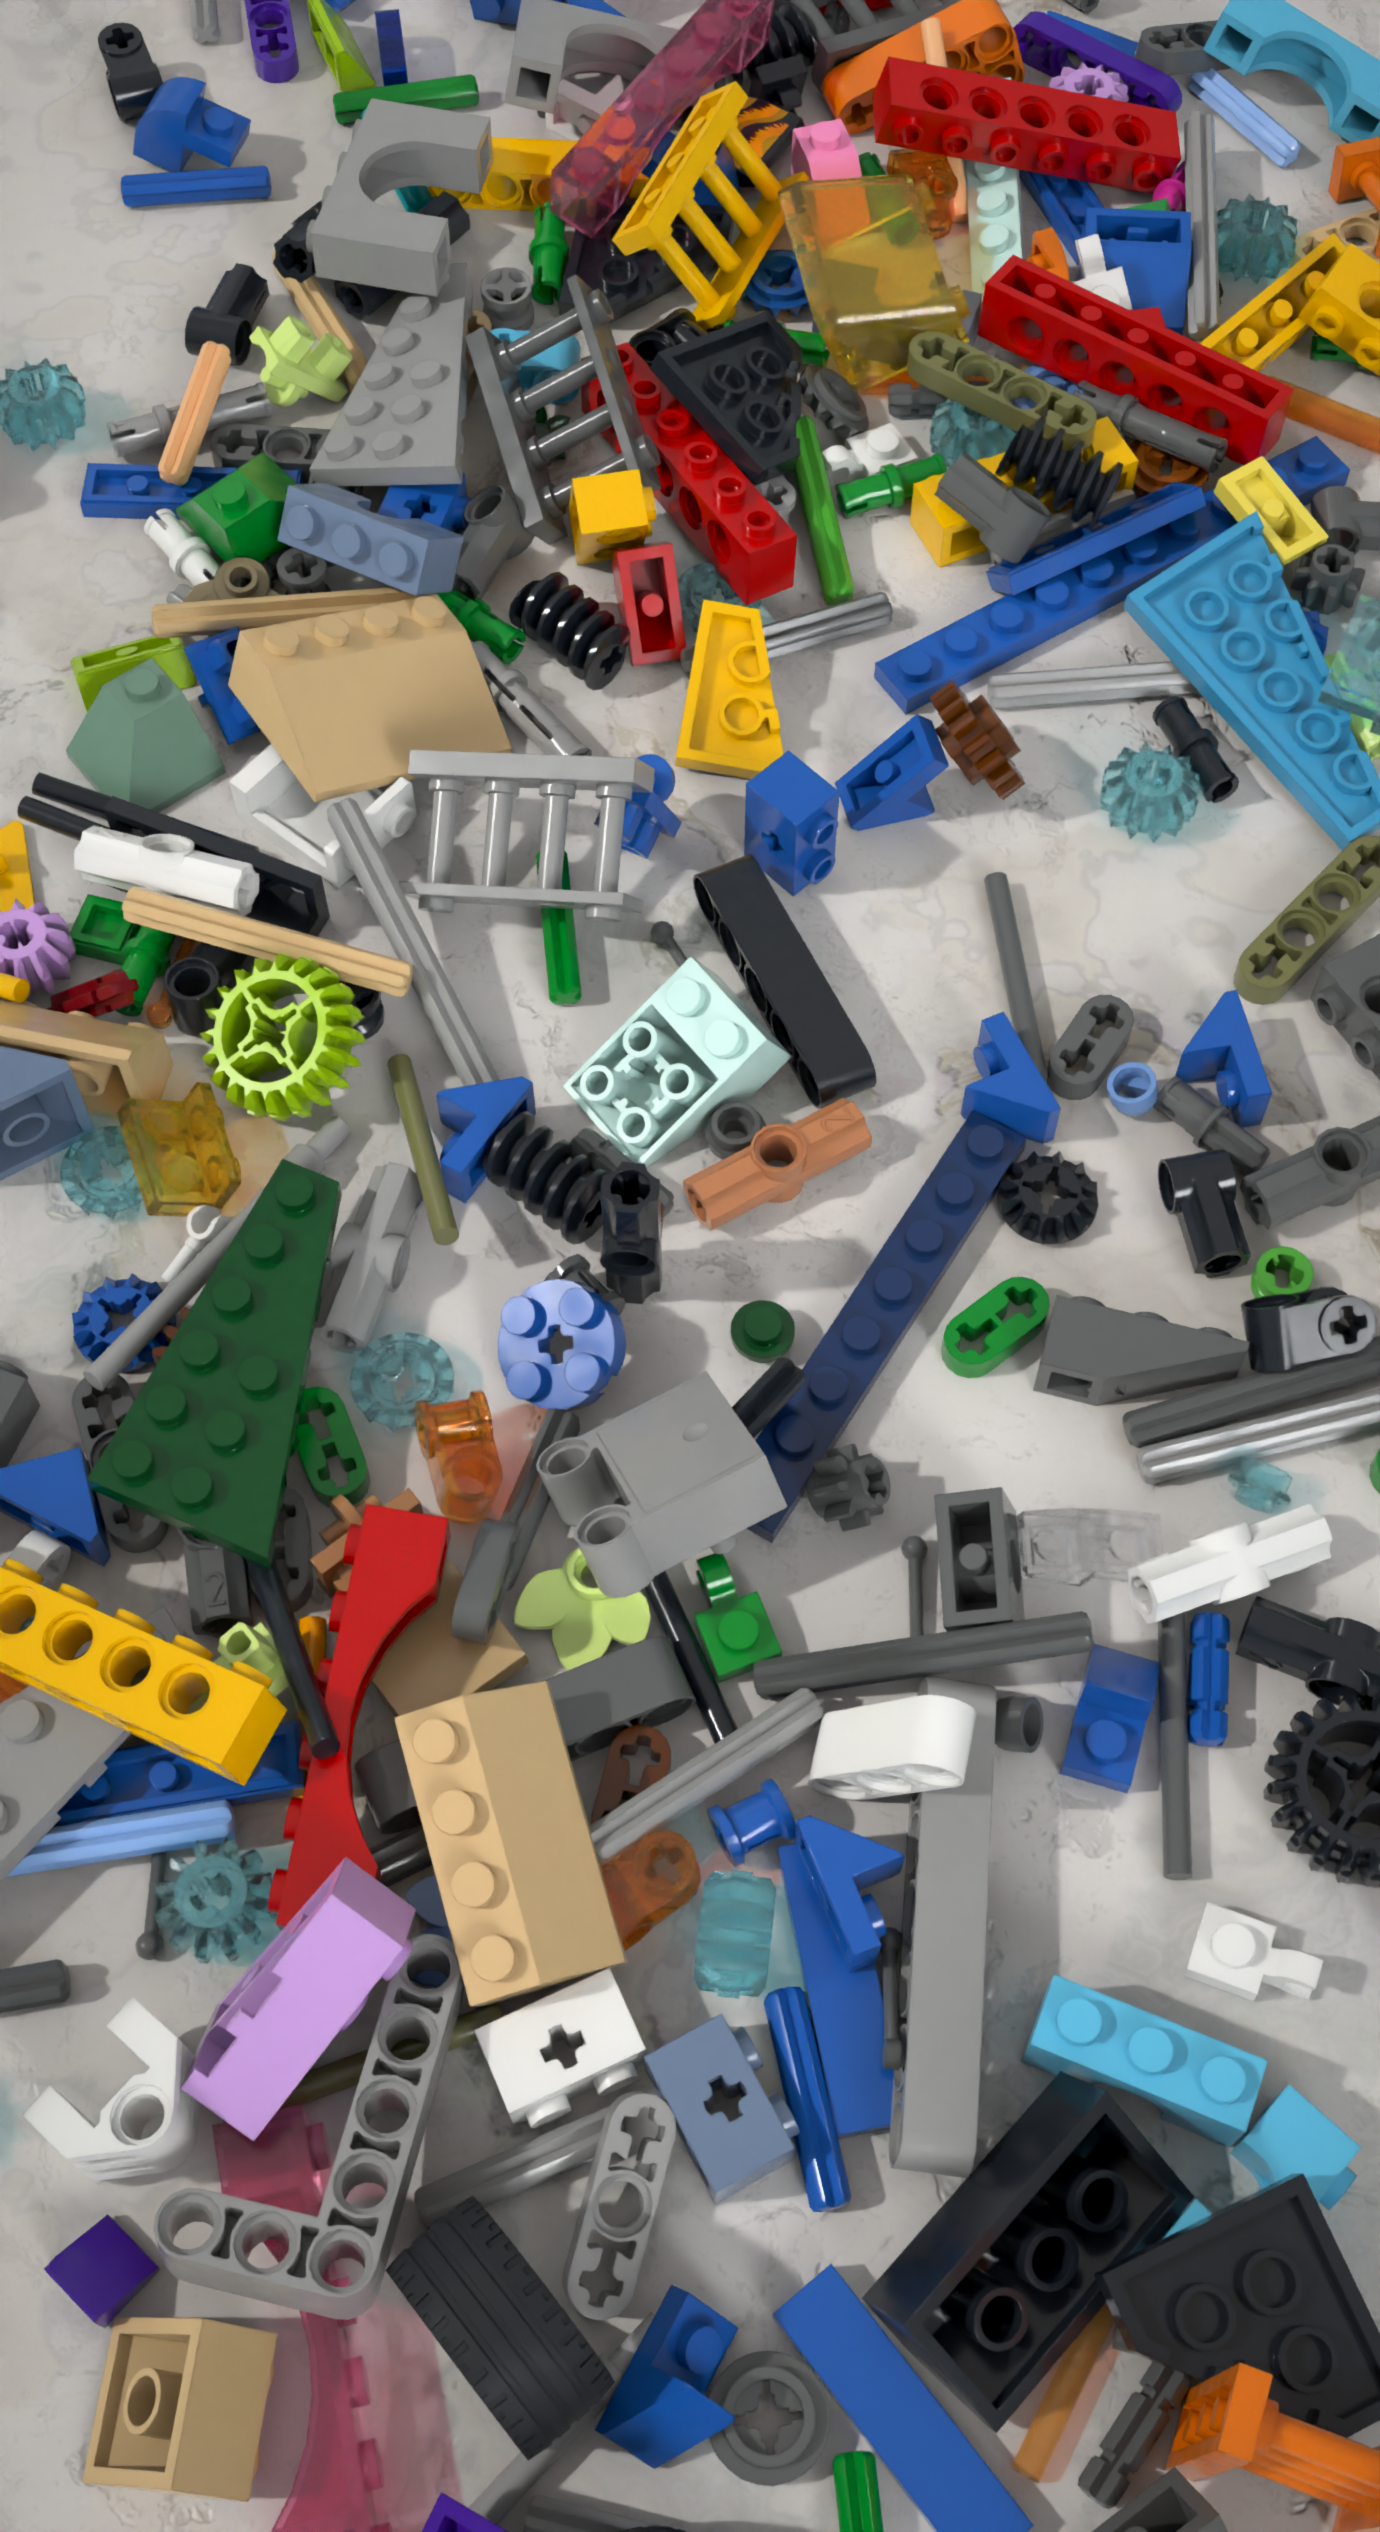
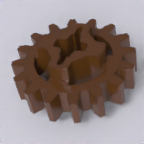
[929,681,1025,800]

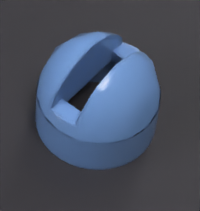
[1107,1062,1159,1117]

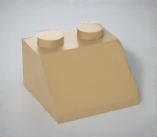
[82,2317,278,2502]

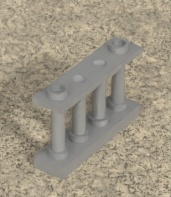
[399,750,655,922]

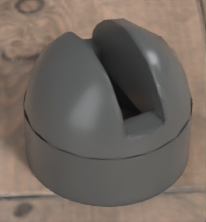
[995,1696,1043,1753]

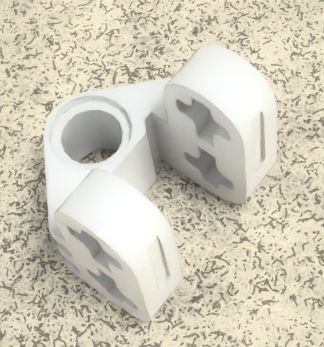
[22,1997,199,2185]

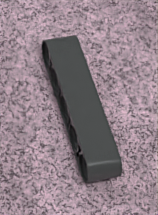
[354,1636,696,1834]

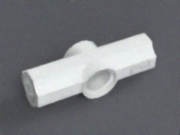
[74,825,259,916]
[1126,1503,1333,1624]

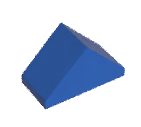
[0,1447,111,1567]

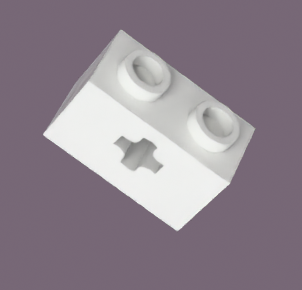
[474,1967,646,2128]

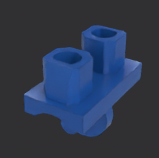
[184,627,261,745]
[594,754,682,859]

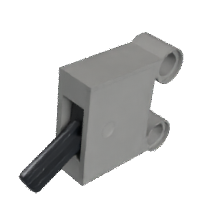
[536,1357,805,1598]

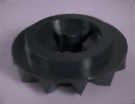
[998,1151,1099,1245]

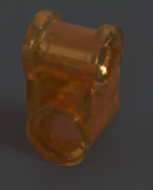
[887,148,958,240]
[414,1389,503,1524]
[601,1831,701,1951]

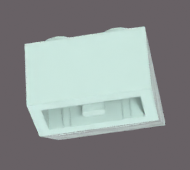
[563,956,792,1167]

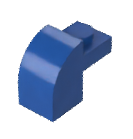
[133,77,251,172]

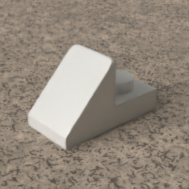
[545,75,631,143]

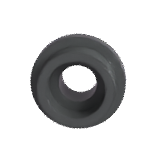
[705,1101,766,1160]

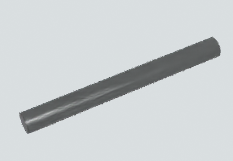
[984,872,1048,1080]
[1158,1612,1192,1880]

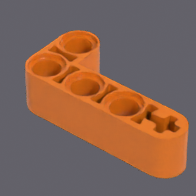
[821,0,1025,134]

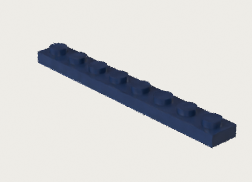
[746,1110,1027,1543]

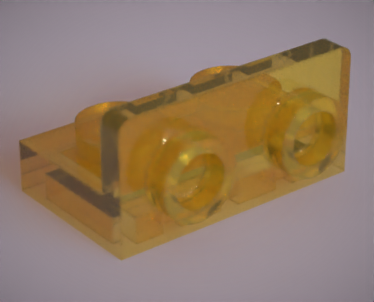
[117,1082,241,1217]

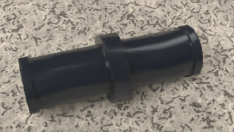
[1152,696,1239,803]

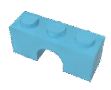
[1021,1974,1268,2147]
[1159,2084,1362,2241]

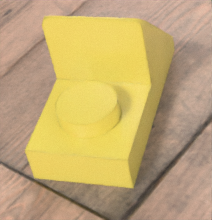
[1213,456,1329,566]

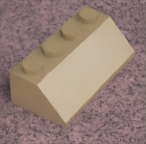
[0,1000,173,1126]
[394,1681,627,2007]

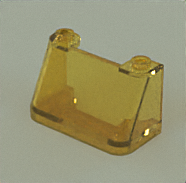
[778,173,971,393]

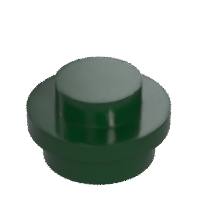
[730,1300,795,1363]

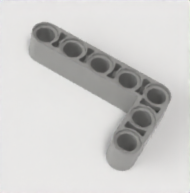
[153,1934,463,2320]

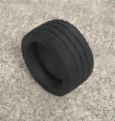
[386,2196,615,2460]

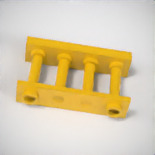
[612,81,810,330]

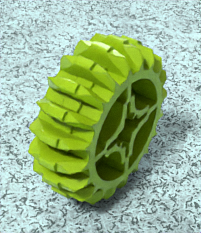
[200,954,366,1121]

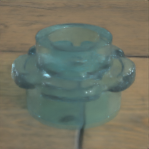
[1228,1458,1293,1513]

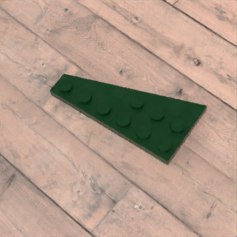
[87,1159,342,1569]

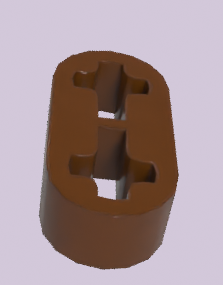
[591,1725,671,1862]

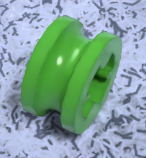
[1251,1246,1313,1298]

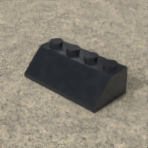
[862,2071,1194,2433]

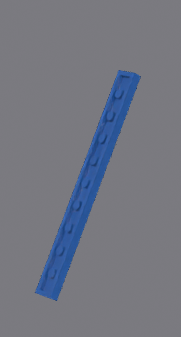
[874,436,1350,715]

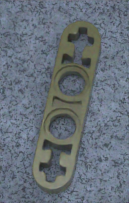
[907,331,1097,451]
[1233,835,1380,1005]

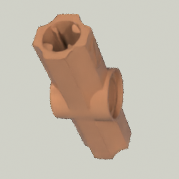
[683,1097,872,1231]

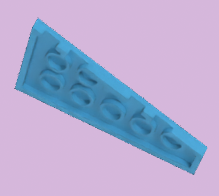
[1123,511,1380,851]

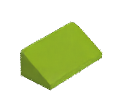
[307,0,376,92]
[70,635,195,712]

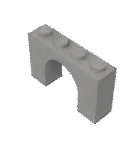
[504,0,718,137]
[306,98,493,297]

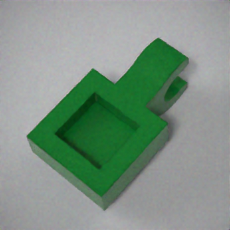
[694,1553,782,1683]

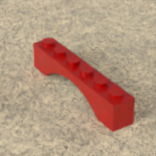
[268,1504,451,1931]

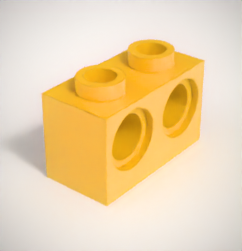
[568,469,656,565]

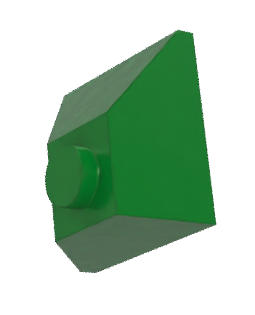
[176,452,298,563]

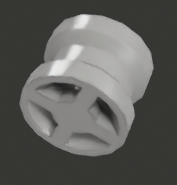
[480,267,534,331]

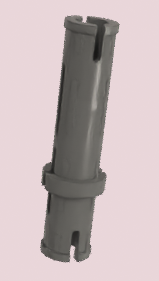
[1072,380,1228,473]

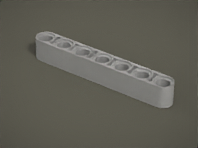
[889,1676,996,2178]

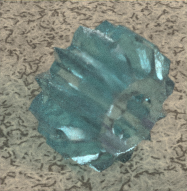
[1217,194,1298,284]
[0,358,86,451]
[929,398,1017,467]
[1100,741,1200,843]
[155,1837,277,1964]
[694,1870,776,1999]

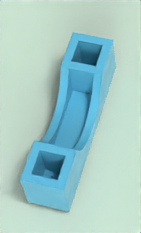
[1203,0,1380,143]

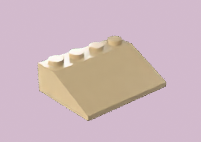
[228,594,512,802]

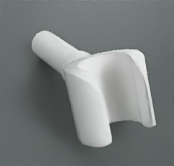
[161,1205,233,1283]

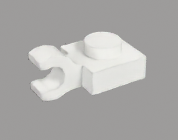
[1072,234,1133,310]
[821,422,918,492]
[1184,1902,1323,2001]

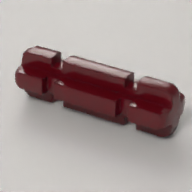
[46,970,139,1017]

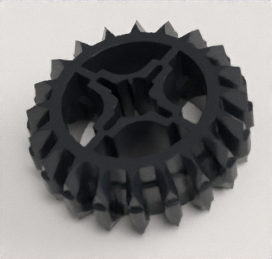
[1263,1692,1380,1887]

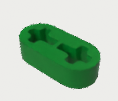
[941,1277,1050,1378]
[296,1386,370,1508]

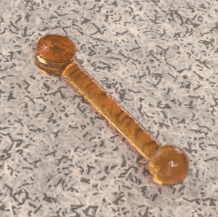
[146,937,197,1029]

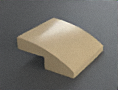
[333,1557,529,1717]

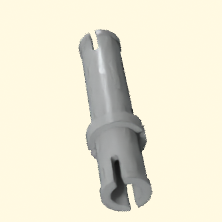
[107,382,272,457]
[472,641,592,756]

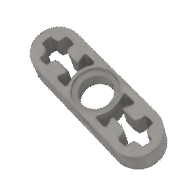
[562,2091,676,2320]

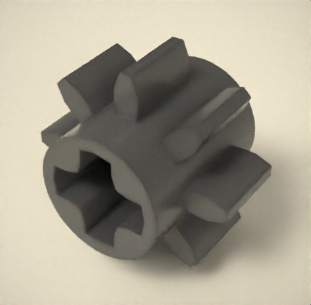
[1291,544,1365,615]
[807,1444,891,1532]

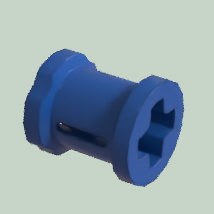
[707,1779,796,1867]

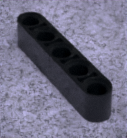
[693,854,876,1109]

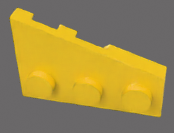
[675,599,783,779]

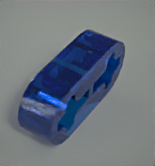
[375,9,408,86]

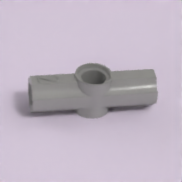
[313,1162,423,1354]

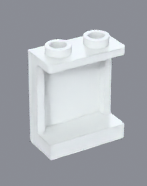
[229,744,417,889]

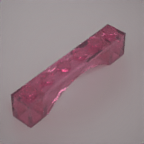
[550,0,775,239]
[212,2104,393,2532]

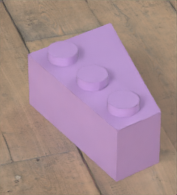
[180,1857,416,2142]

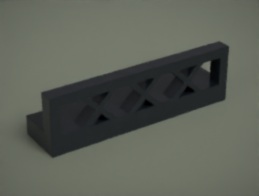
[104,796,330,937]

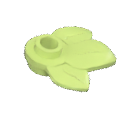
[514,1547,651,1671]

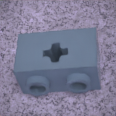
[644,2013,800,2205]

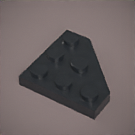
[559,193,734,323]
[650,311,802,486]
[1094,2173,1380,2438]

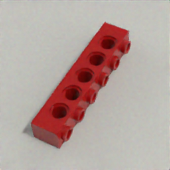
[872,56,1181,194]
[977,255,1294,465]
[581,342,797,605]

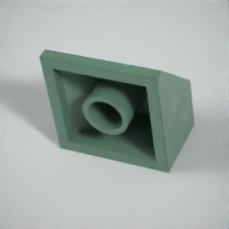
[66,657,226,813]

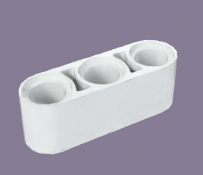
[808,1695,977,1801]

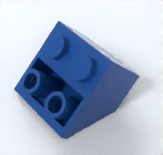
[1078,207,1192,335]

